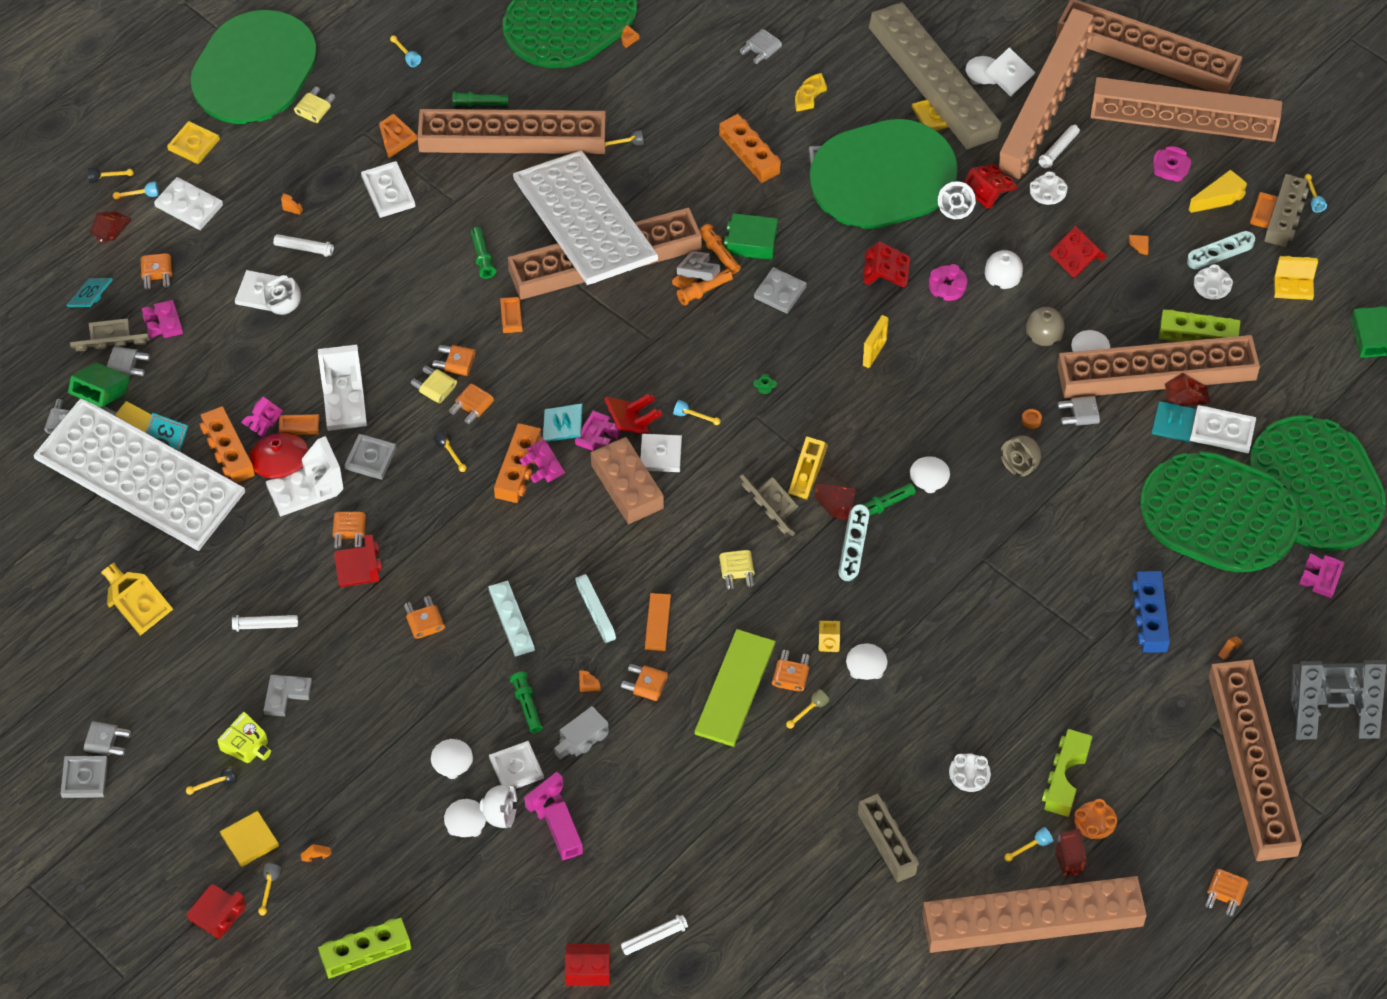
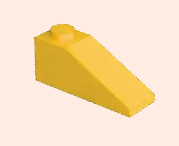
[1189,170,1247,213]
[788,436,828,499]

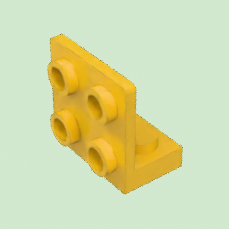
[1274,256,1318,300]

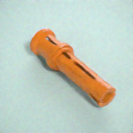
[699,224,741,275]
[677,269,733,306]

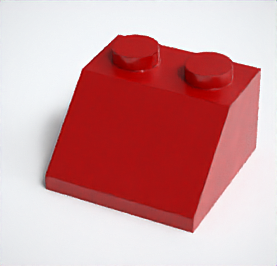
[565,944,610,986]

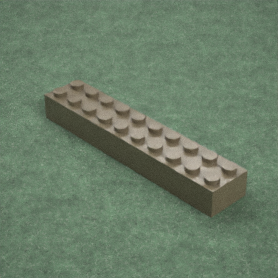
[869,2,1002,150]

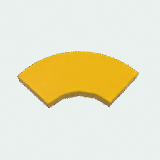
[795,73,827,112]

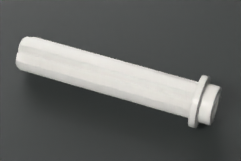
[1039,125,1080,168]
[273,234,334,257]
[232,615,298,632]
[621,915,688,955]

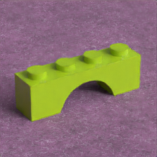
[1042,729,1093,817]

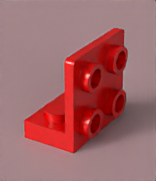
[963,164,1018,209]
[1049,226,1107,278]

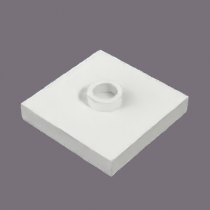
[985,48,1035,96]
[235,270,279,311]
[641,434,682,472]
[489,741,544,789]

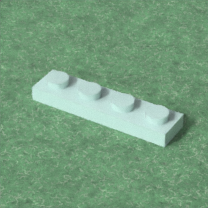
[489,581,535,657]

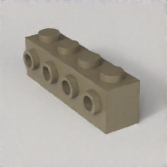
[1265,174,1309,248]
[858,794,919,883]

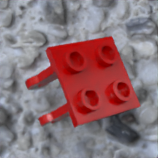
[604,394,662,434]

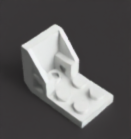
[318,345,367,431]
[266,436,343,517]

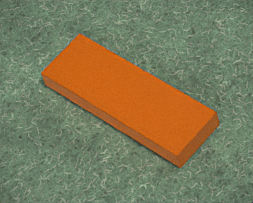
[645,593,671,651]

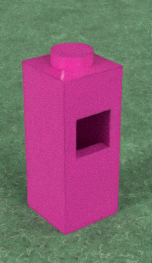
[544,802,583,861]

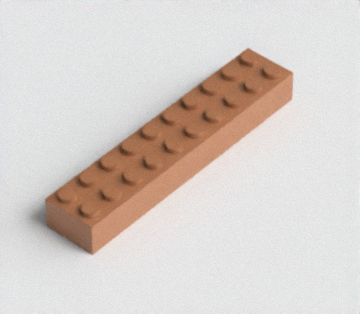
[1056,0,1242,94]
[999,8,1095,179]
[1090,77,1282,142]
[418,109,606,154]
[508,208,701,300]
[1057,335,1260,398]
[1209,659,1302,861]
[922,876,1146,953]

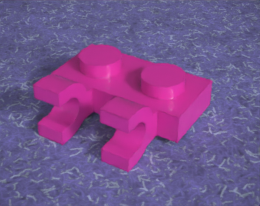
[142,300,183,338]
[241,397,283,438]
[575,411,621,451]
[520,439,565,483]
[1299,554,1344,598]
[525,772,563,820]

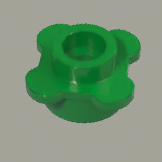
[753,374,777,394]

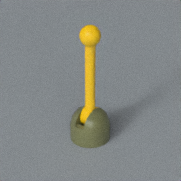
[786,689,829,729]

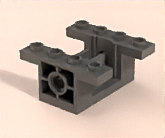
[1290,660,1387,740]

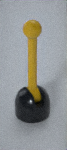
[88,168,134,183]
[433,430,466,472]
[186,766,237,795]

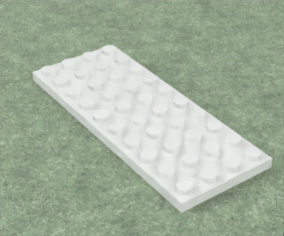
[513,150,658,285]
[34,399,245,551]

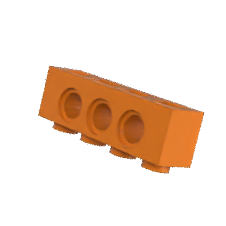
[719,114,781,183]
[200,406,255,483]
[494,423,544,503]

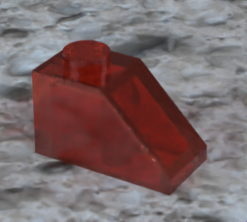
[90,211,131,243]
[1165,373,1210,406]
[815,484,856,520]
[1055,828,1086,875]

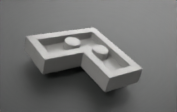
[677,251,720,281]
[264,675,312,716]

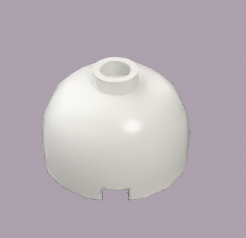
[938,182,976,219]
[984,250,1023,289]
[261,275,301,315]
[480,785,517,828]

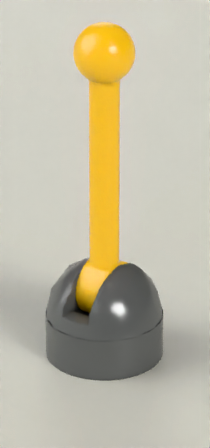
[605,130,644,147]
[258,863,281,915]

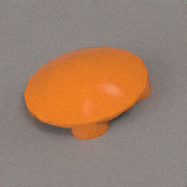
[1075,799,1117,839]

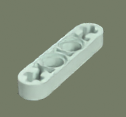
[1187,231,1255,269]
[839,505,869,581]
[576,574,616,643]

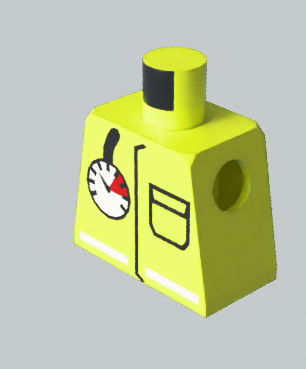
[218,712,271,763]

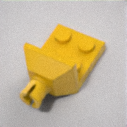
[101,562,173,636]

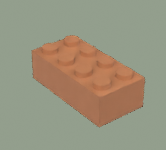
[591,437,664,524]

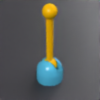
[390,35,421,67]
[1304,174,1327,213]
[113,181,159,199]
[673,399,720,425]
[1004,827,1053,862]

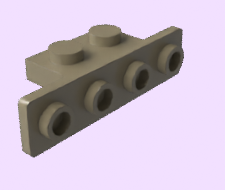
[70,319,150,352]
[740,474,799,536]

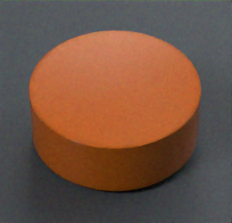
[1022,409,1042,429]

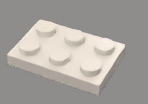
[361,161,415,218]
[154,177,223,230]
[1190,405,1256,453]

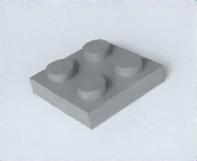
[754,267,806,314]
[345,434,397,480]
[60,756,108,798]

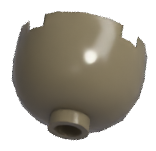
[1026,307,1065,346]
[1001,435,1042,476]

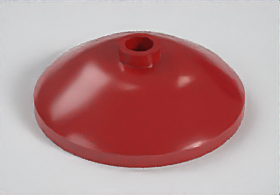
[249,433,308,478]

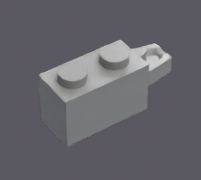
[554,706,609,760]

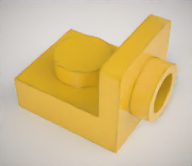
[819,621,840,652]

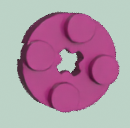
[1153,146,1191,182]
[929,264,967,301]

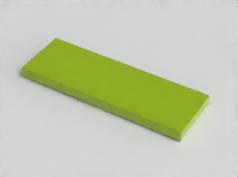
[695,629,775,747]

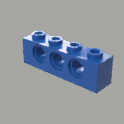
[1132,571,1170,653]

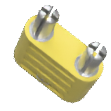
[294,87,335,123]
[411,365,457,404]
[719,550,755,589]

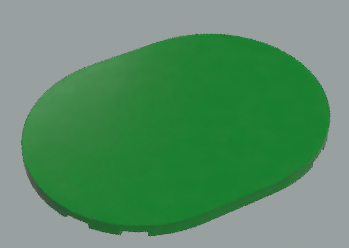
[503,0,637,68]
[191,10,317,124]
[810,119,957,229]
[1249,415,1386,551]
[1140,452,1300,572]

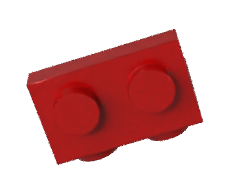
[863,241,910,288]
[334,534,382,587]
[187,885,246,940]

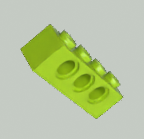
[1159,309,1240,342]
[318,918,411,979]

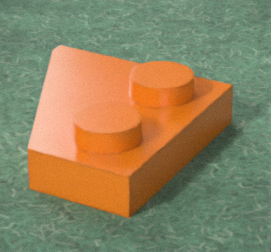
[379,114,417,158]

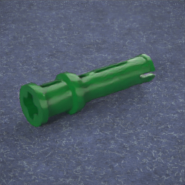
[453,91,508,108]
[470,227,496,279]
[857,483,915,518]
[510,672,543,733]

